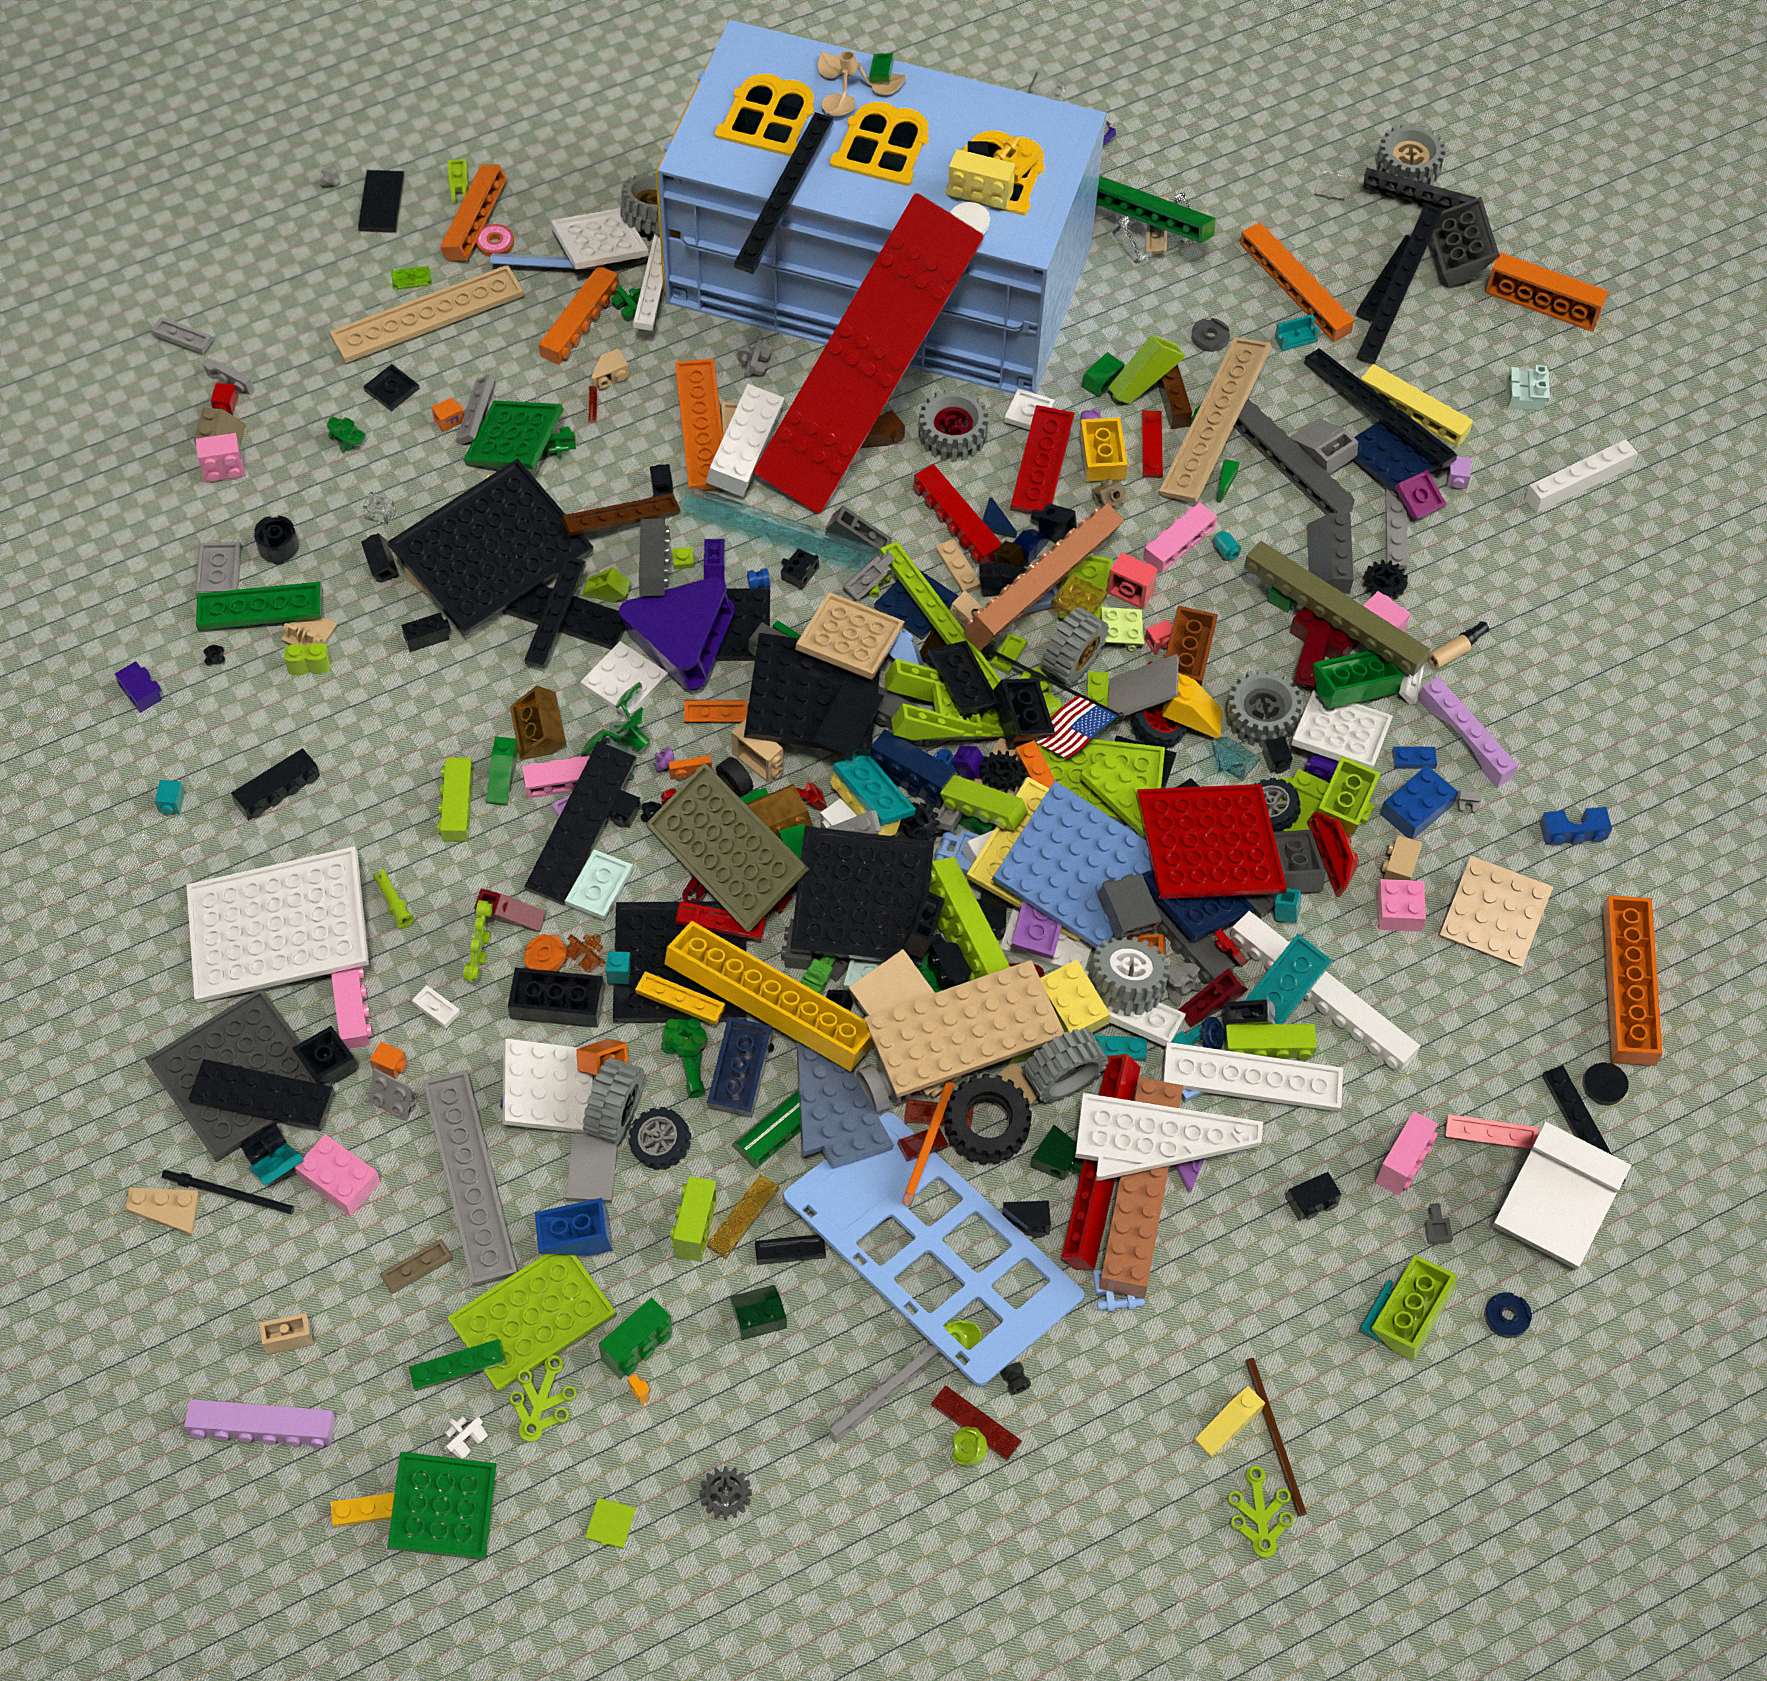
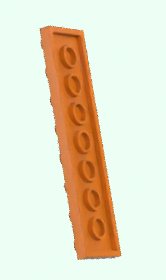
[675,358,723,491]

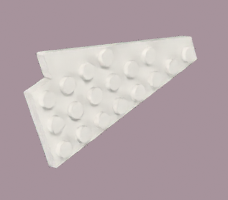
[1075,1093,1263,1181]

